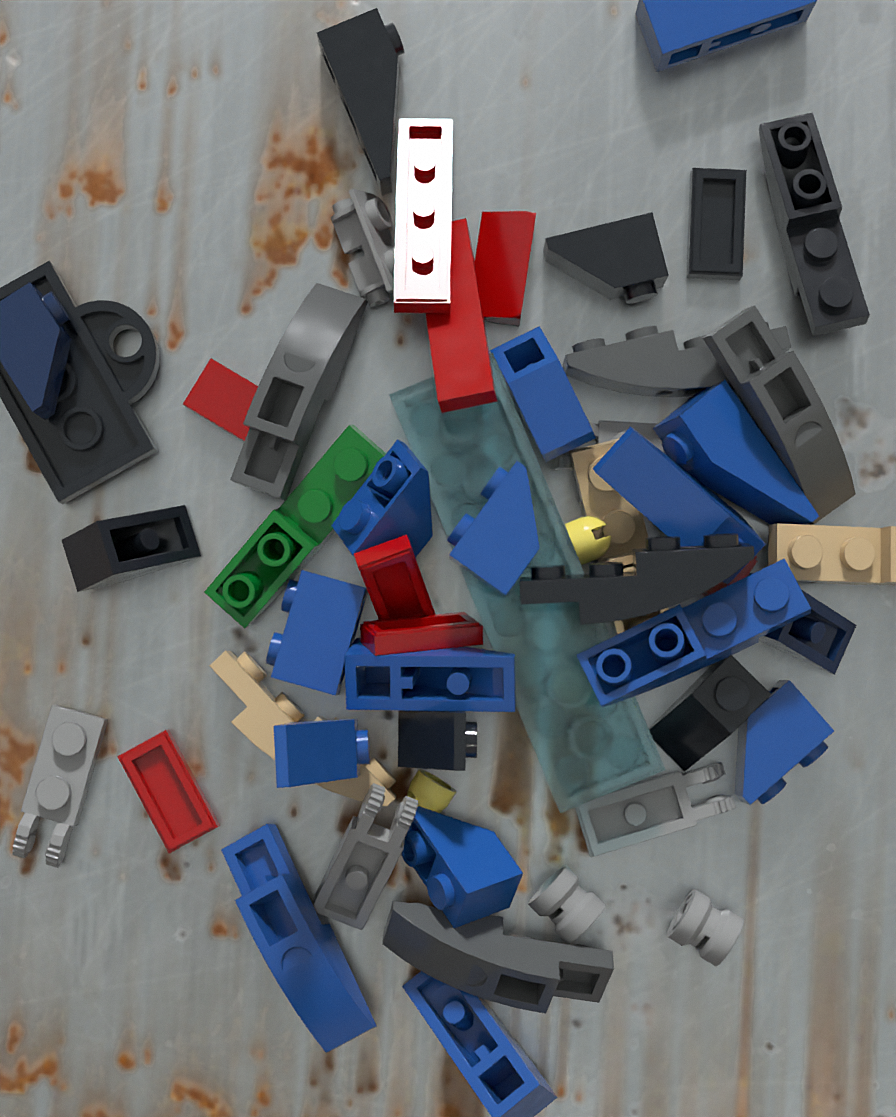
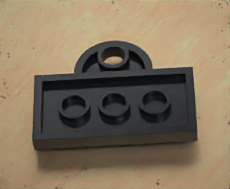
[0,261,160,504]

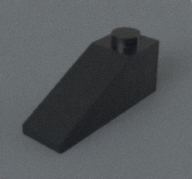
[317,8,405,196]

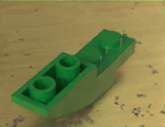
[204,425,386,629]

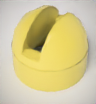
[565,516,611,565]
[407,769,456,813]

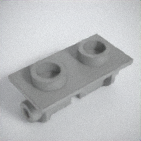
[331,189,395,307]

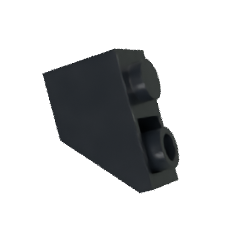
[398,710,477,771]

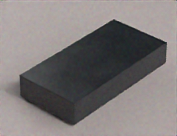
[686,168,747,280]

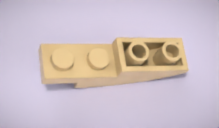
[569,438,668,636]
[768,523,896,586]
[209,650,397,807]

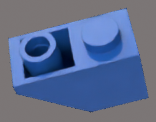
[490,326,596,463]
[331,439,433,558]
[447,461,540,598]
[734,680,834,805]
[401,806,523,928]

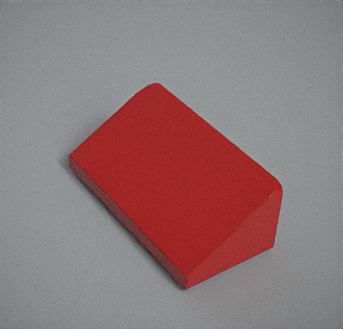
[475,211,536,326]

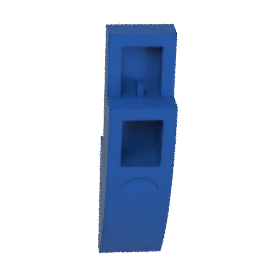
[576,558,811,708]
[221,824,377,1053]

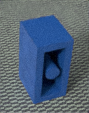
[266,570,368,696]

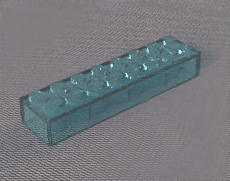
[389,353,666,813]

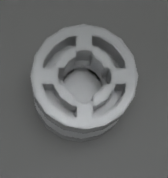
[528,865,606,944]
[667,889,744,967]

